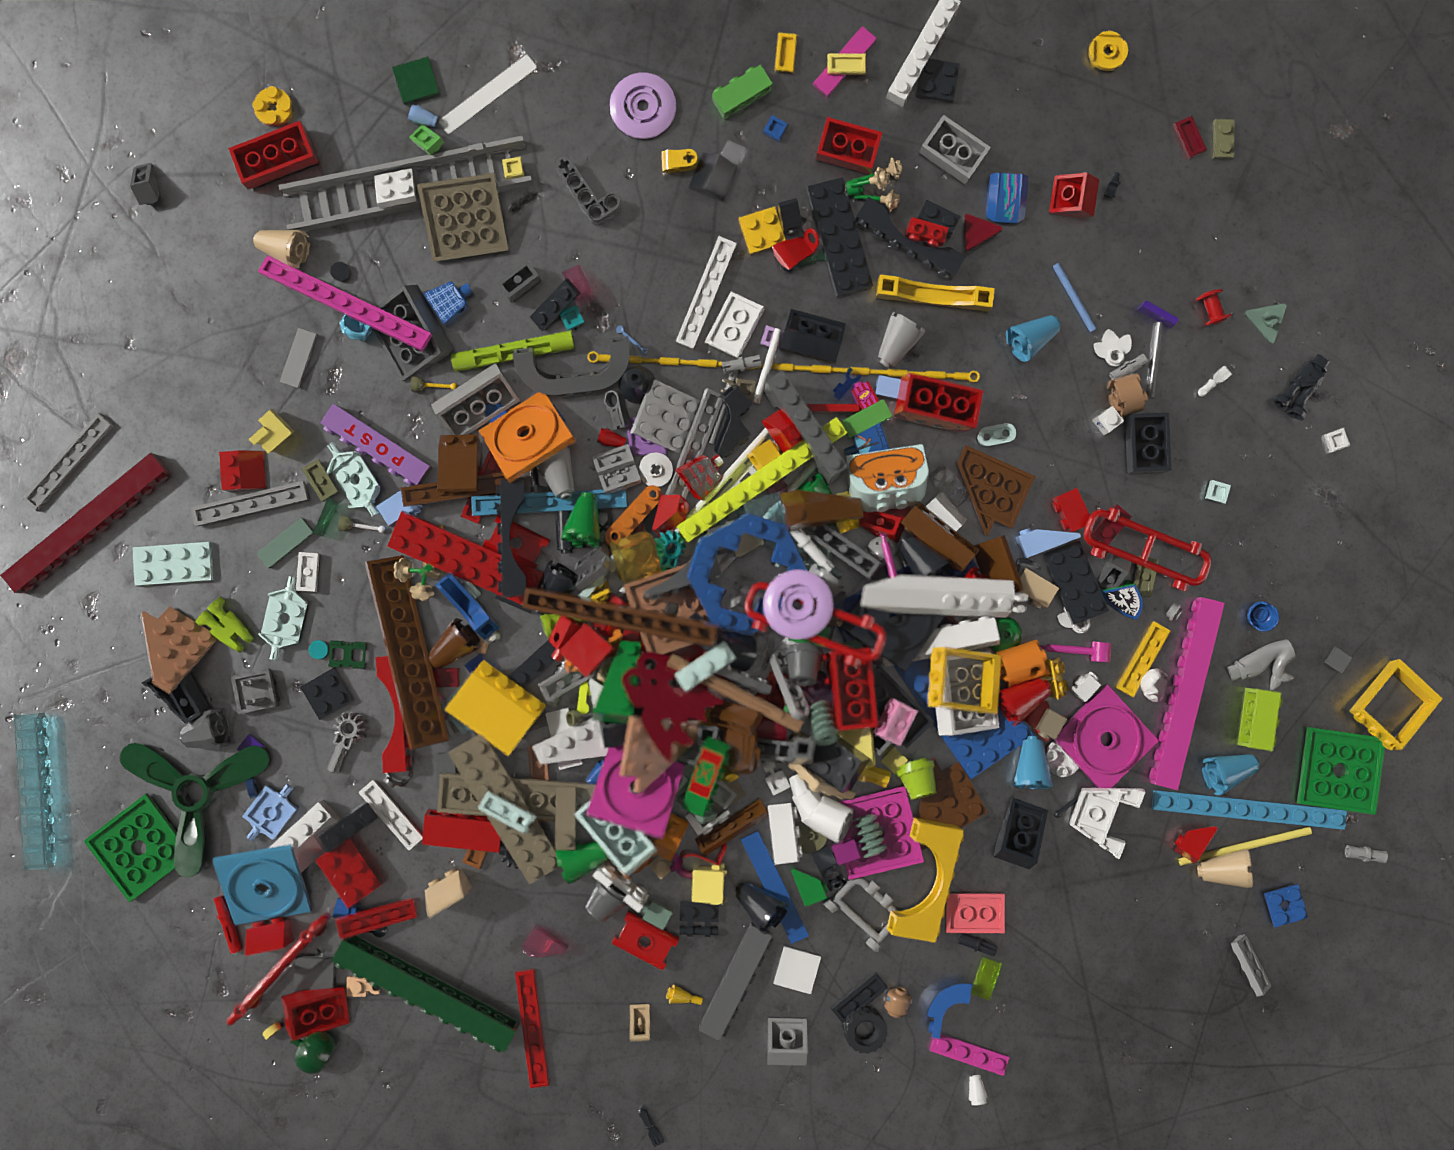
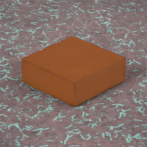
[462,849,487,869]

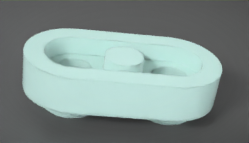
[977,423,1016,447]

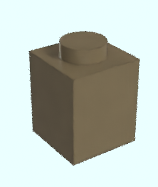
[1035,709,1067,740]

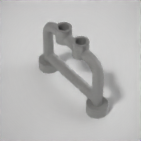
[823,878,898,953]

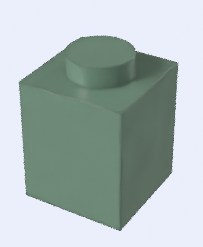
[642,899,673,930]

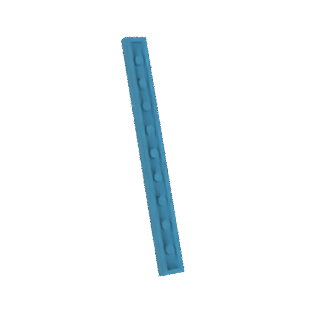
[1152,790,1347,830]

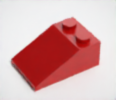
[281,987,350,1041]

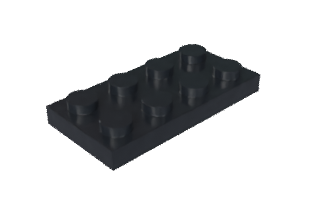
[1043,540,1109,625]

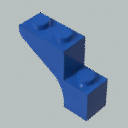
[435,572,499,640]

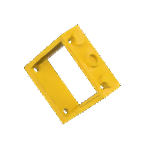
[928,647,1001,714]
[1350,659,1443,751]

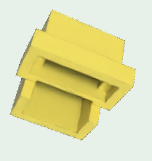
[249,409,294,454]
[692,863,727,905]

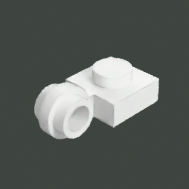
[761,761,791,795]

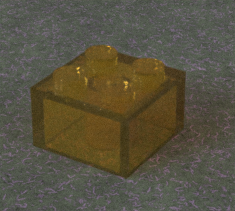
[610,531,662,584]

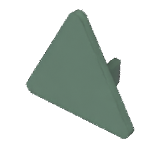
[1245,304,1287,343]

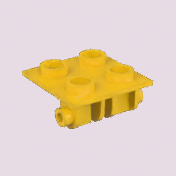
[1045,657,1069,699]

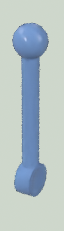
[616,326,648,354]

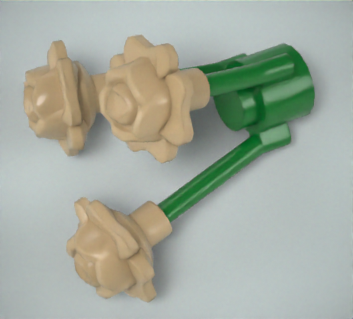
[847,158,903,213]

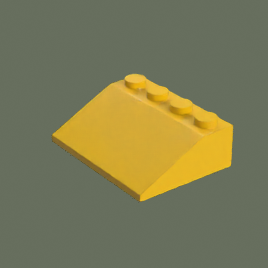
[445,660,546,756]

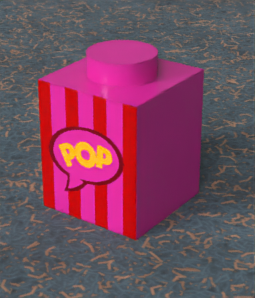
[850,381,879,411]

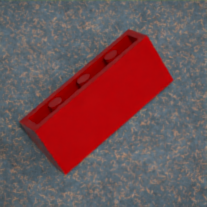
[422,809,502,853]

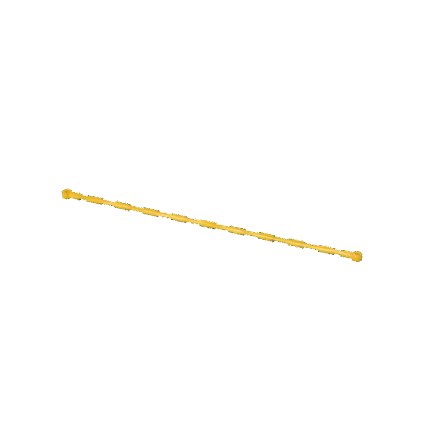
[587,351,980,383]

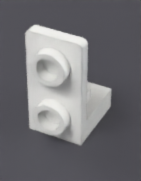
[685,808,730,836]

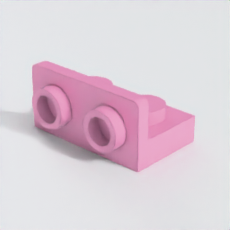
[874,698,917,746]

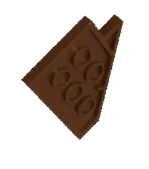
[957,445,1035,536]
[915,757,988,851]

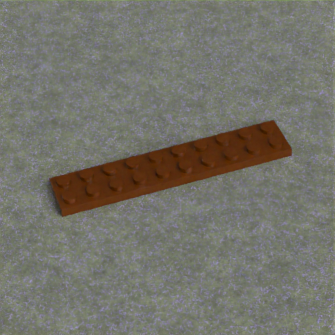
[365,555,449,750]

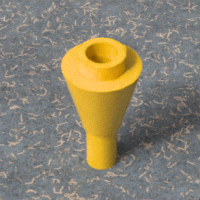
[666,985,703,1005]

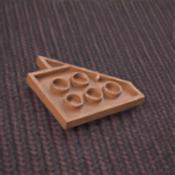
[141,606,218,693]
[620,716,701,793]

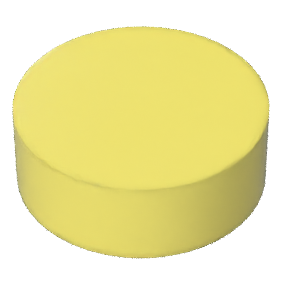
[262,1022,283,1040]

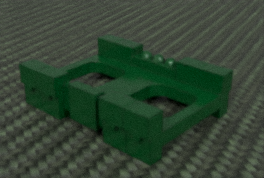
[328,640,367,669]

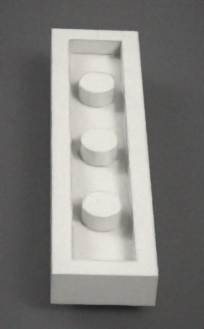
[358,779,423,851]

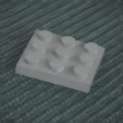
[630,379,701,454]

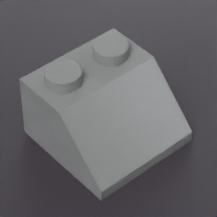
[767,1018,807,1066]

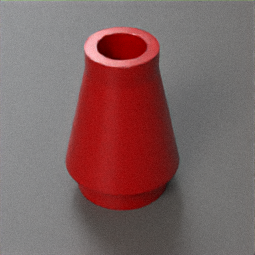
[597,427,626,447]

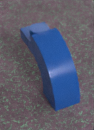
[927,984,972,1039]

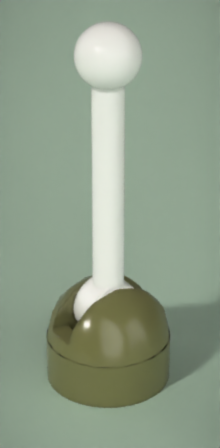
[338,515,386,533]

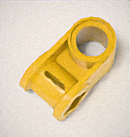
[661,149,699,173]

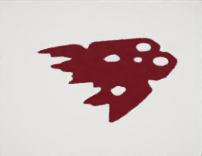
[622,651,736,764]

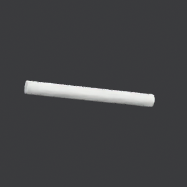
[752,328,783,404]

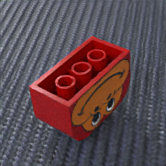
[894,373,984,432]

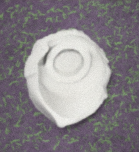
[1140,668,1168,702]

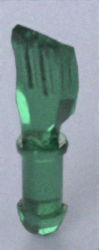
[797,250,826,268]

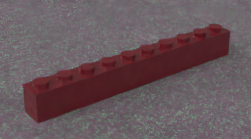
[0,453,171,594]

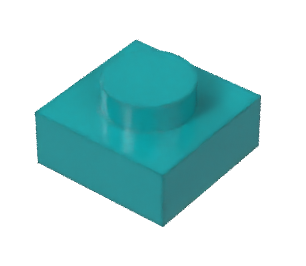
[560,305,585,331]

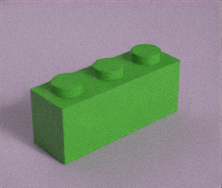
[712,65,773,119]

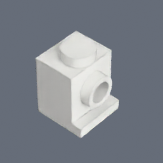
[1068,672,1101,702]

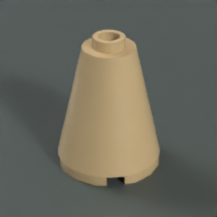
[253,230,310,268]
[1197,849,1253,888]

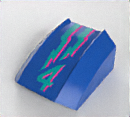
[986,172,1029,223]

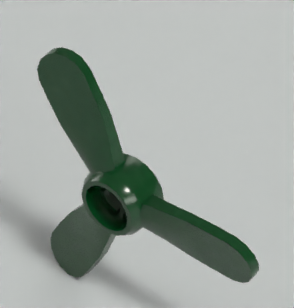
[119,743,270,877]

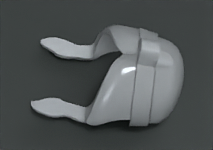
[867,536,910,571]

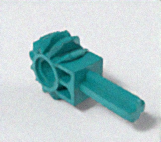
[653,530,686,574]

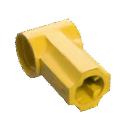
[858,766,891,788]

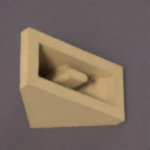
[630,1004,651,1041]

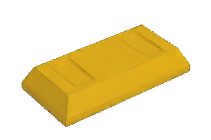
[775,33,797,72]

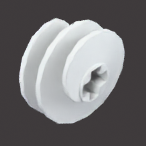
[639,452,673,487]

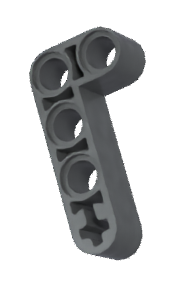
[556,156,621,225]

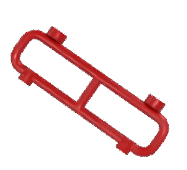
[1084,508,1212,592]
[744,580,886,668]
[226,913,331,1026]

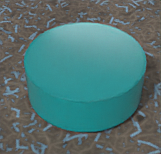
[309,640,329,659]

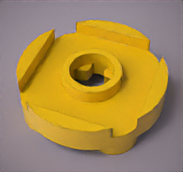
[1089,31,1128,71]
[252,86,293,127]

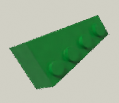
[592,641,641,724]

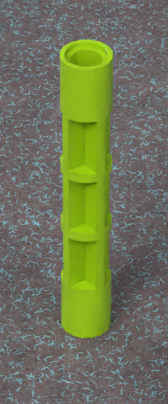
[451,330,575,372]

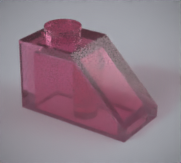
[562,265,595,307]
[521,924,568,958]

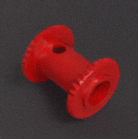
[1196,289,1232,326]

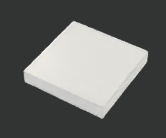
[773,945,821,994]

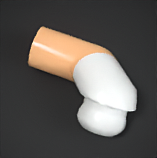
[477,631,501,654]

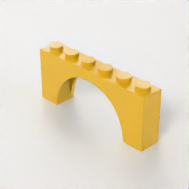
[886,818,964,943]

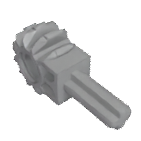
[327,711,367,773]

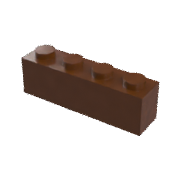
[901,501,979,572]

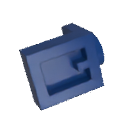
[332,898,362,918]

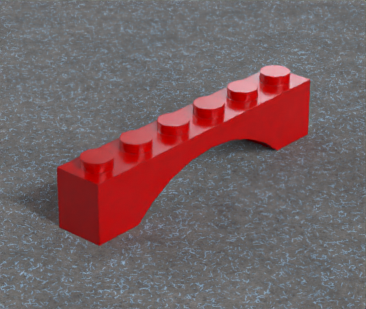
[376,656,412,773]

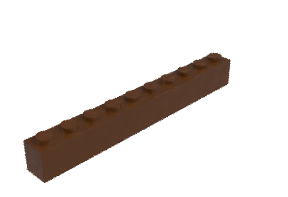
[522,587,720,646]

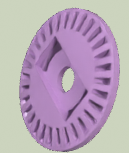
[610,73,676,139]
[764,570,833,639]

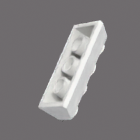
[269,800,341,873]

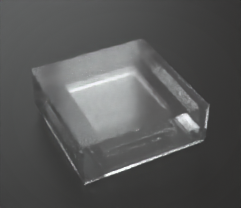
[721,140,745,166]

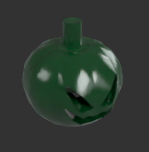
[290,1031,336,1074]

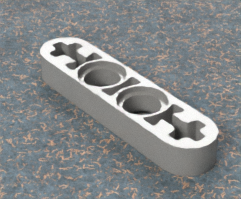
[769,649,810,720]

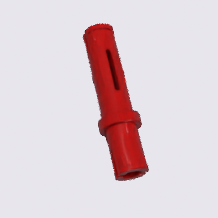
[213,895,242,954]

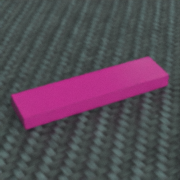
[813,26,876,97]

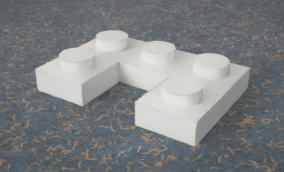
[593,861,649,913]

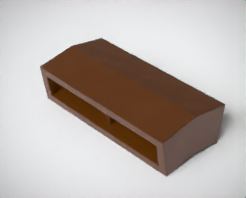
[709,700,763,736]

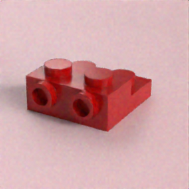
[905,217,949,248]

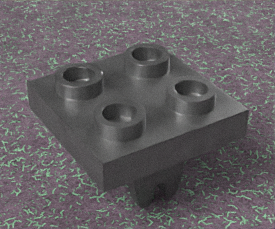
[231,669,278,714]

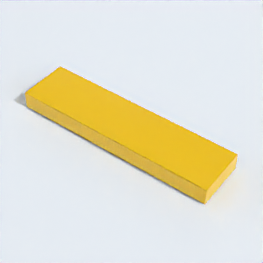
[1116,621,1171,697]

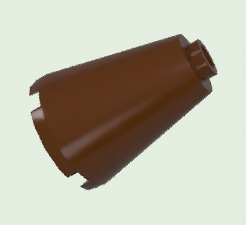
[428,618,481,669]

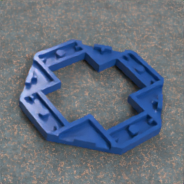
[687,513,807,636]

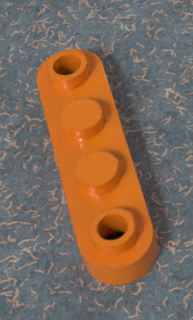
[604,485,662,547]

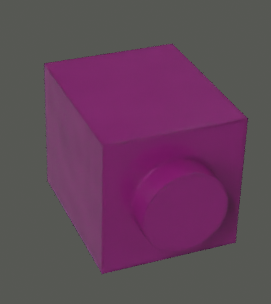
[832,837,863,865]

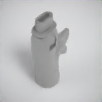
[1227,639,1296,691]

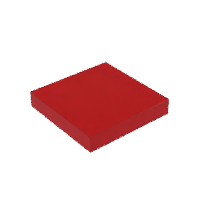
[559,623,614,678]

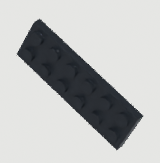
[806,177,873,297]

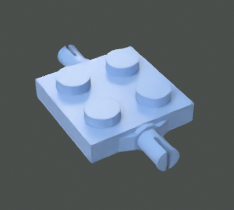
[242,784,298,841]

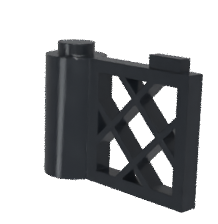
[555,508,614,554]

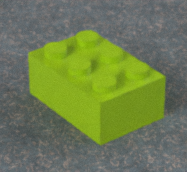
[1237,688,1282,751]

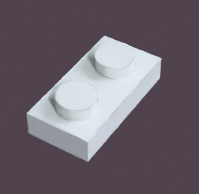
[296,552,320,592]

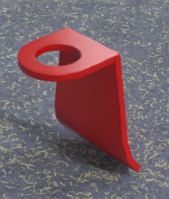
[772,228,820,270]
[680,844,727,866]

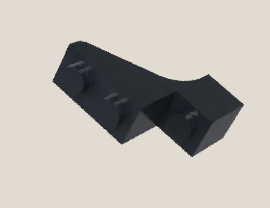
[714,384,752,459]

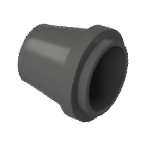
[785,643,824,686]
[585,880,628,922]

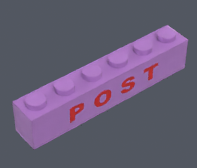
[320,404,432,486]

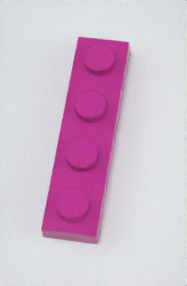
[929,1033,1010,1076]

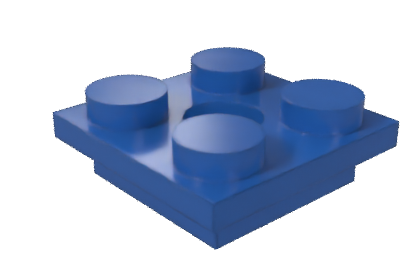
[1264,884,1308,927]

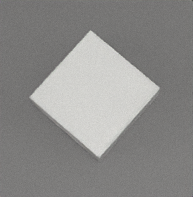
[1324,428,1350,453]

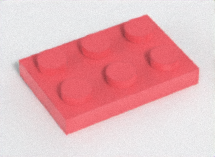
[946,893,1005,933]

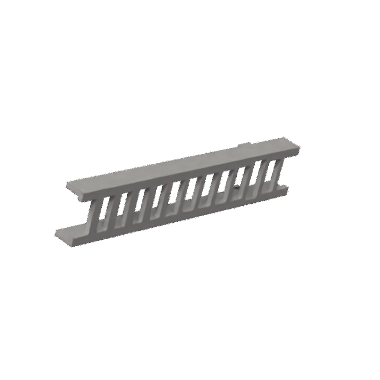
[279,136,534,232]

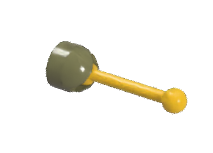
[411,376,458,392]

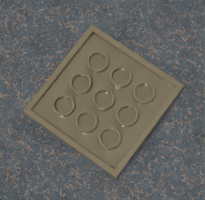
[417,172,509,262]

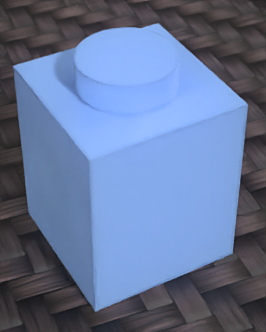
[875,375,901,401]

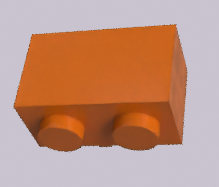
[650,813,689,861]

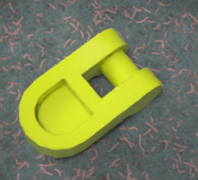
[577,680,591,714]

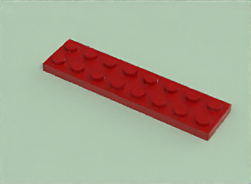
[387,511,544,605]

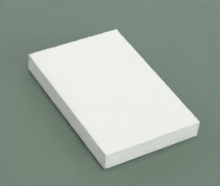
[705,292,765,359]

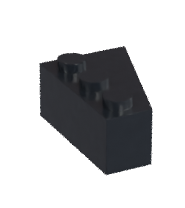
[142,672,210,724]

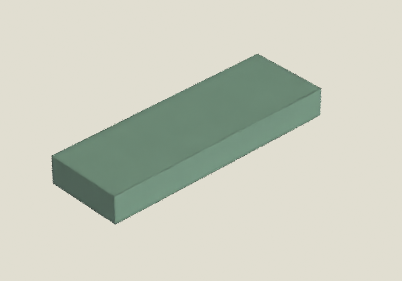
[256,518,314,569]

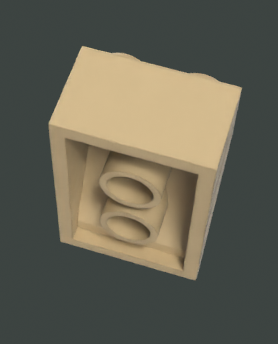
[425,868,473,917]

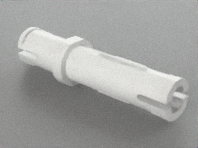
[788,529,835,572]

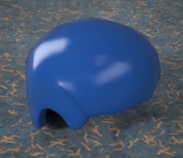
[1247,601,1280,632]

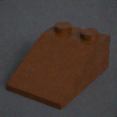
[437,434,481,492]

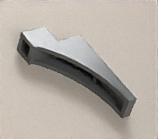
[643,524,728,600]

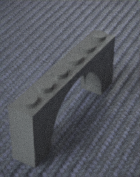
[763,370,848,485]

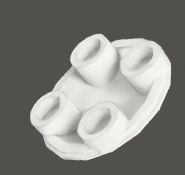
[1045,741,1079,777]

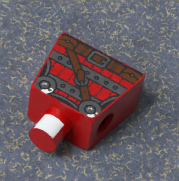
[675,455,724,500]

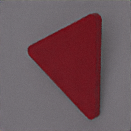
[964,214,1003,251]

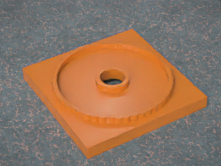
[479,392,575,483]

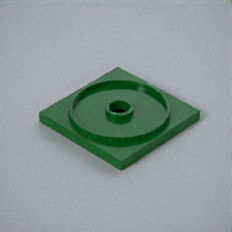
[1297,727,1385,815]
[83,793,177,903]

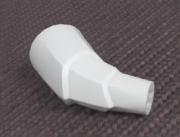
[789,774,854,844]

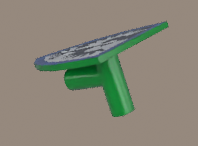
[1101,580,1143,620]

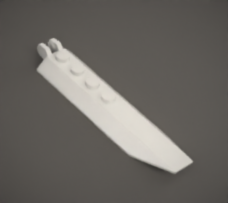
[861,575,1029,617]

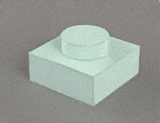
[1205,480,1231,504]

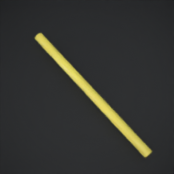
[1178,827,1312,866]

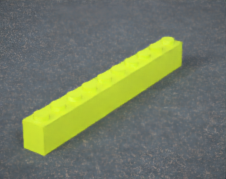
[676,417,847,543]

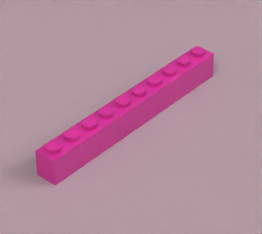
[1149,597,1225,790]

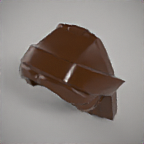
[722,729,760,775]

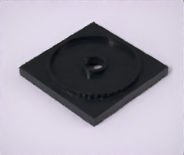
[841,564,945,672]

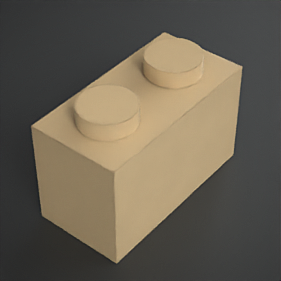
[1016,568,1059,609]

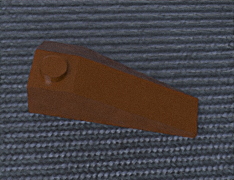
[779,490,864,532]

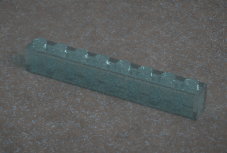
[14,713,56,870]

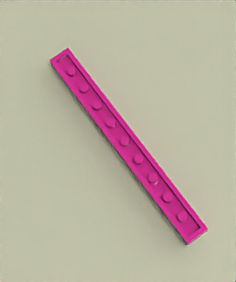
[258,255,432,352]

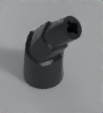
[688,611,757,671]

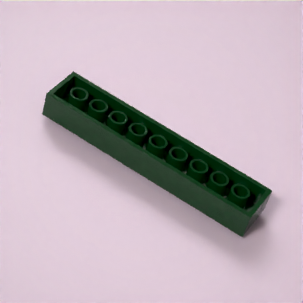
[331,935,521,1053]

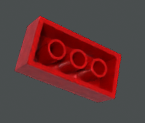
[228,121,319,190]
[828,648,878,730]

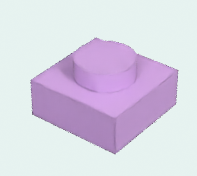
[760,325,784,350]

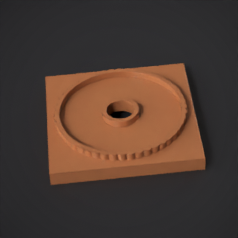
[623,564,721,659]

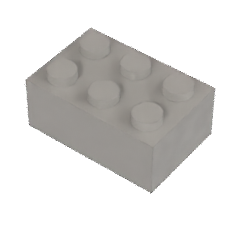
[919,115,991,185]

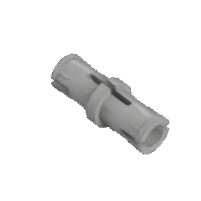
[722,354,761,374]
[1109,354,1149,380]
[1345,845,1388,863]

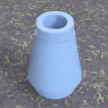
[408,105,438,127]

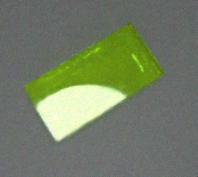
[971,957,1002,1001]

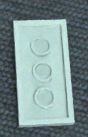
[132,542,214,586]

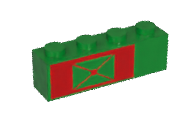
[681,737,731,817]

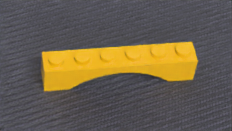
[876,275,995,312]

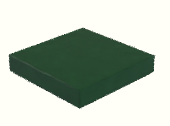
[392,56,440,105]

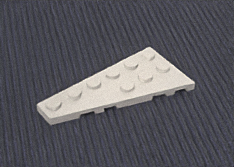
[532,717,625,764]

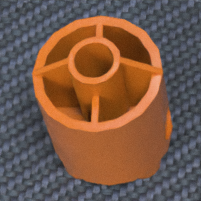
[996,639,1050,688]

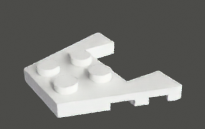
[1070,788,1145,859]

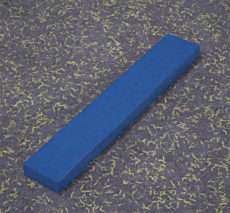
[741,831,809,944]

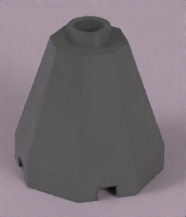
[180,708,232,749]

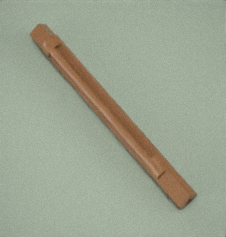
[667,654,803,733]

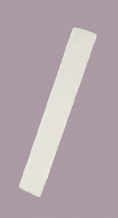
[439,55,536,134]

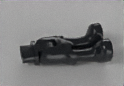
[1273,354,1330,421]

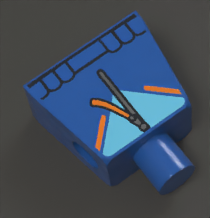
[844,423,890,456]

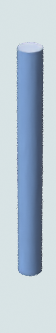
[1053,263,1097,332]

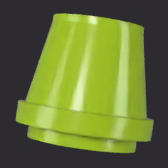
[896,758,937,800]

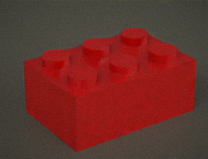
[816,117,883,175]
[315,838,381,909]

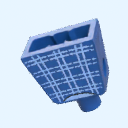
[424,281,473,327]

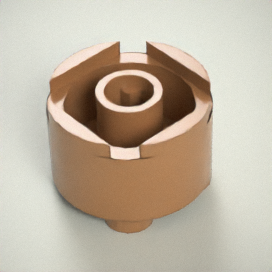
[1107,374,1148,417]

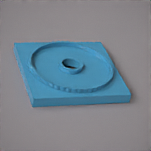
[213,844,312,925]

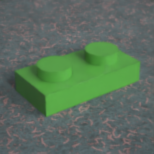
[409,125,445,155]

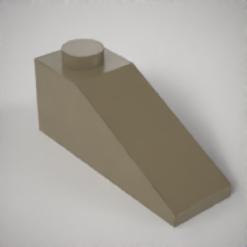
[555,786,576,850]

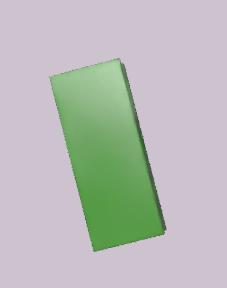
[841,399,892,440]

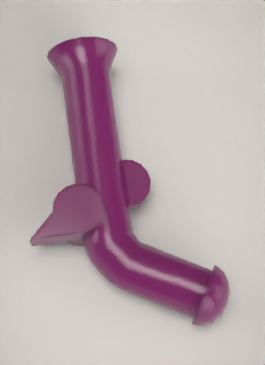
[670,853,693,880]

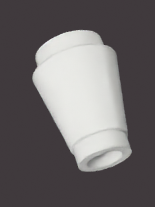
[969,1075,988,1105]

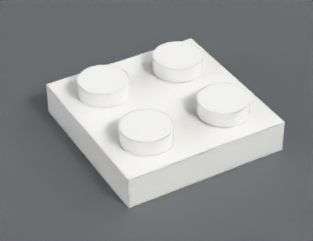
[374,168,417,209]

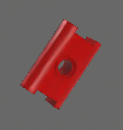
[483,516,550,569]
[611,911,679,971]

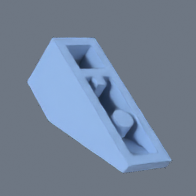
[1016,528,1081,558]

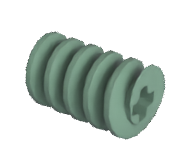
[809,701,838,745]
[853,814,887,858]

